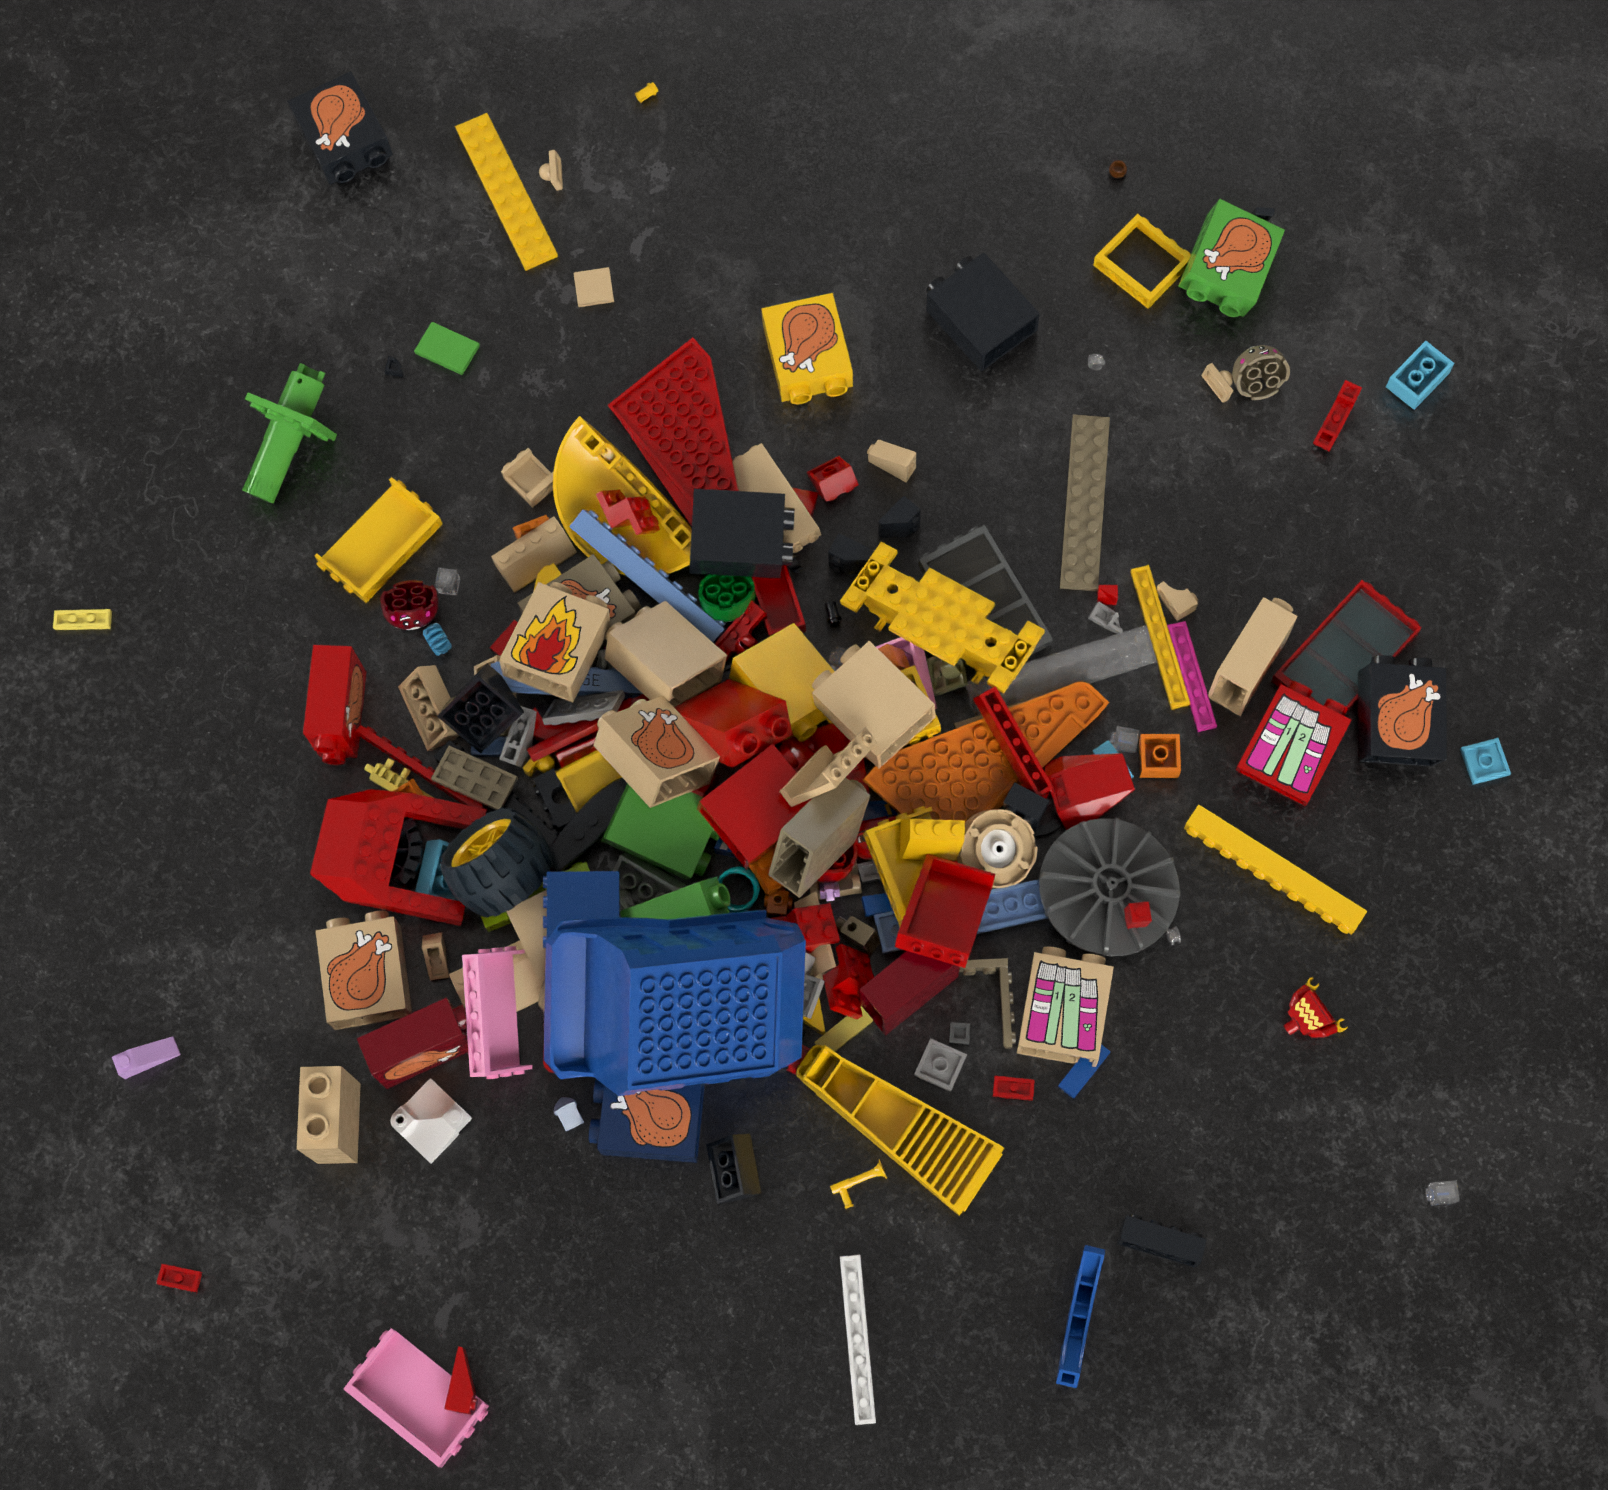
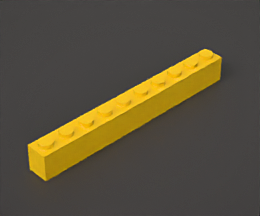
[1184,805,1367,935]

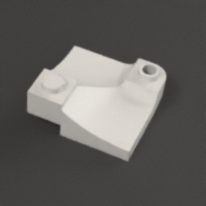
[390,1078,472,1163]

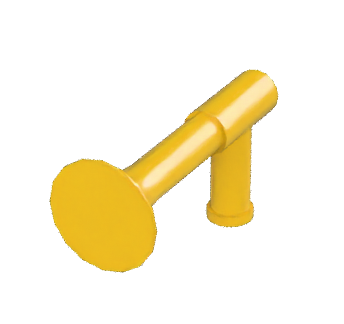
[830,1159,887,1209]

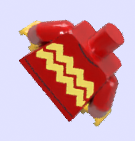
[1284,977,1348,1038]

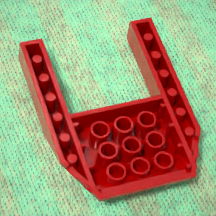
[310,789,487,926]

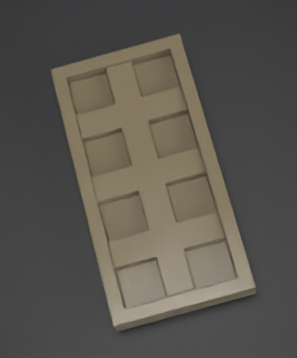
[431,745,518,810]

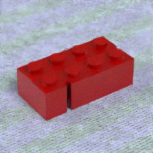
[751,565,806,638]

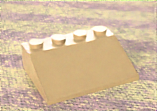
[449,940,542,1012]

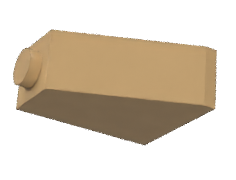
[867,440,916,482]

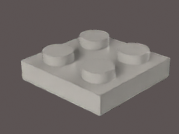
[914,1038,967,1092]

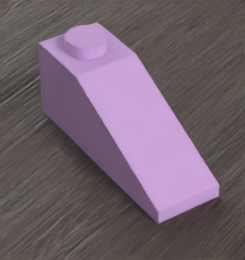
[112,1037,181,1079]

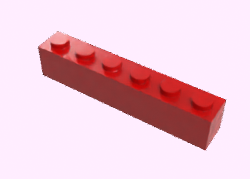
[973,686,1054,796]

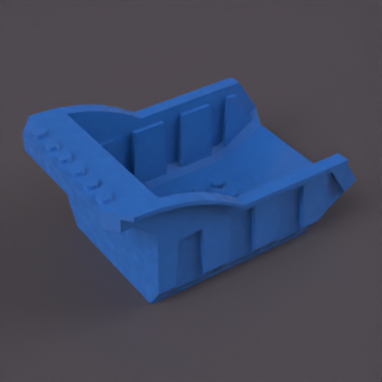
[544,910,806,1096]

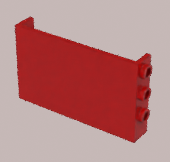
[895,854,996,968]

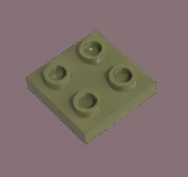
[926,656,968,696]

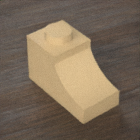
[1156,581,1198,621]
[422,932,450,981]

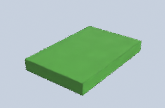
[414,322,480,375]

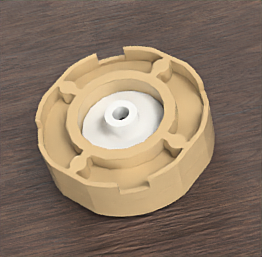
[957,809,1037,888]

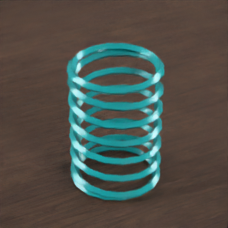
[718,866,760,913]

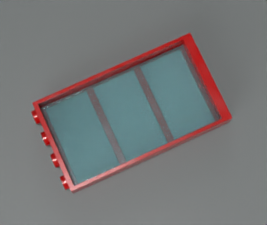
[1271,580,1422,713]

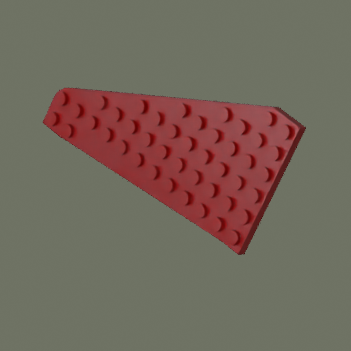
[607,338,739,526]

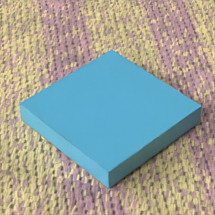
[1460,738,1511,785]

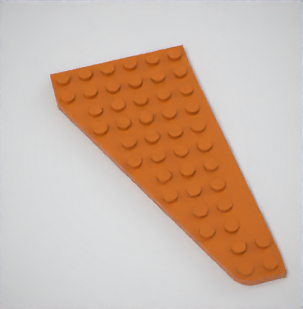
[863,682,1110,823]

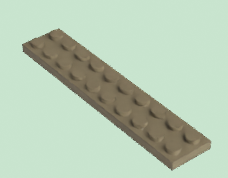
[1060,414,1110,592]

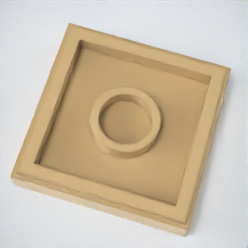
[574,267,614,307]

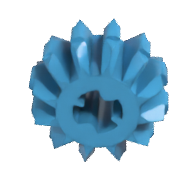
[423,623,452,656]

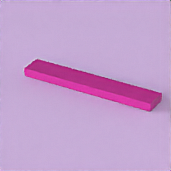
[1167,621,1217,732]

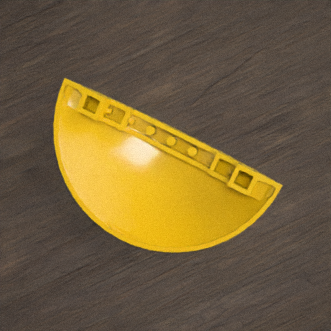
[553,416,692,575]

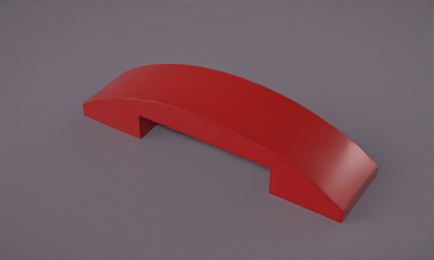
[1313,380,1362,452]

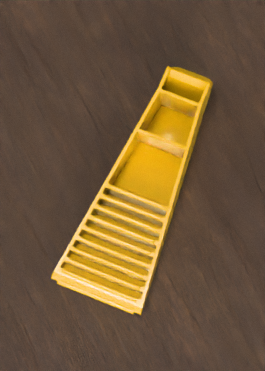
[796,1044,1004,1216]

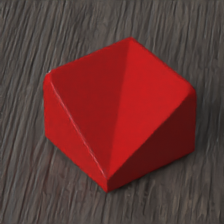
[1097,585,1118,605]

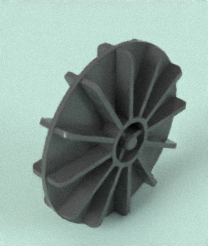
[1039,818,1180,957]

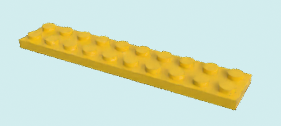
[455,113,558,271]

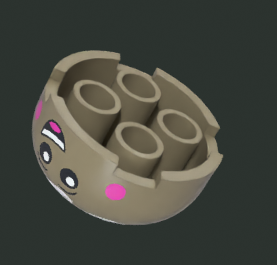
[1232,345,1290,400]

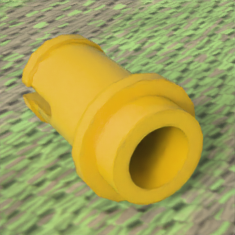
[635,82,658,103]

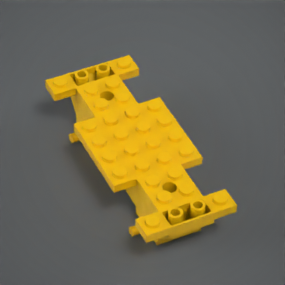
[840,542,1045,693]

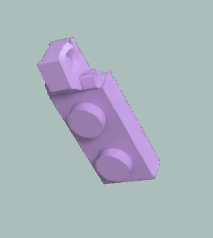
[819,882,840,901]

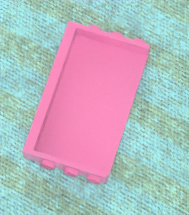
[462,946,532,1079]
[344,1328,489,1468]

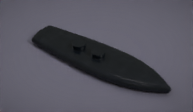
[549,778,627,872]

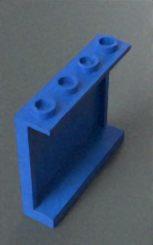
[543,871,620,948]

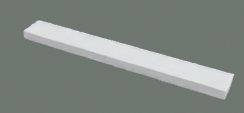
[840,1255,876,1425]

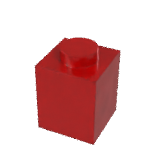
[1124,902,1152,929]

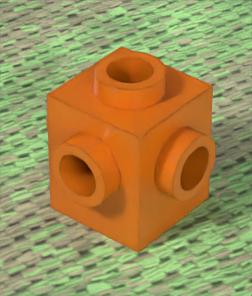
[764,888,793,916]

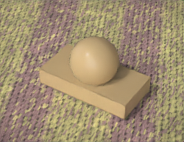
[539,150,563,191]
[1202,363,1234,403]

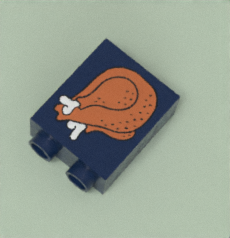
[589,1079,705,1163]

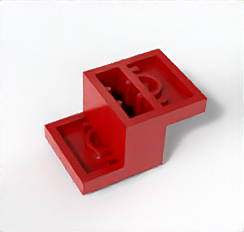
[596,489,660,535]
[770,903,840,953]
[823,944,874,1019]

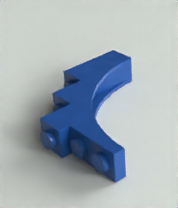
[1056,1245,1105,1388]

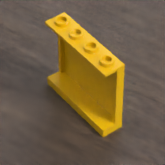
[556,750,622,813]

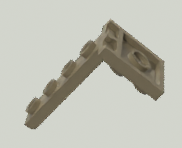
[959,958,1016,1049]

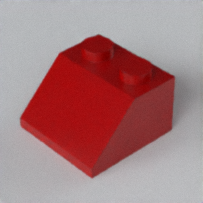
[806,456,859,502]

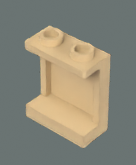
[501,448,553,508]

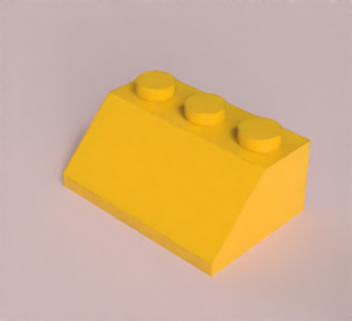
[900,819,965,860]

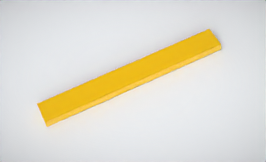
[1130,565,1190,710]

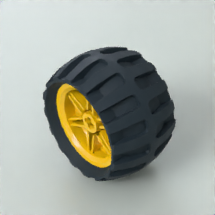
[440,808,553,917]

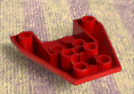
[1045,753,1135,831]

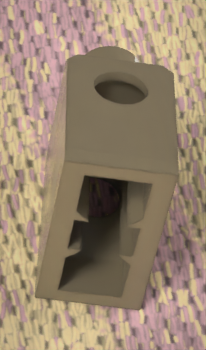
[835,916,880,958]

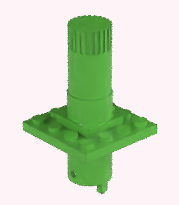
[242,363,337,504]

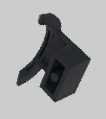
[998,783,1062,836]

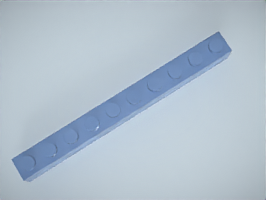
[569,509,727,644]

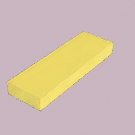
[53,609,112,630]
[815,1006,873,1052]

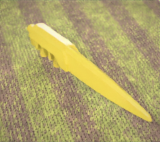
[364,758,434,798]

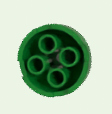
[698,574,756,622]

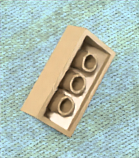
[491,517,577,593]
[398,665,459,751]
[792,892,836,979]

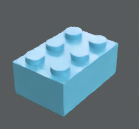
[1386,341,1454,410]

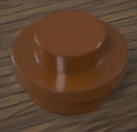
[1109,160,1127,178]

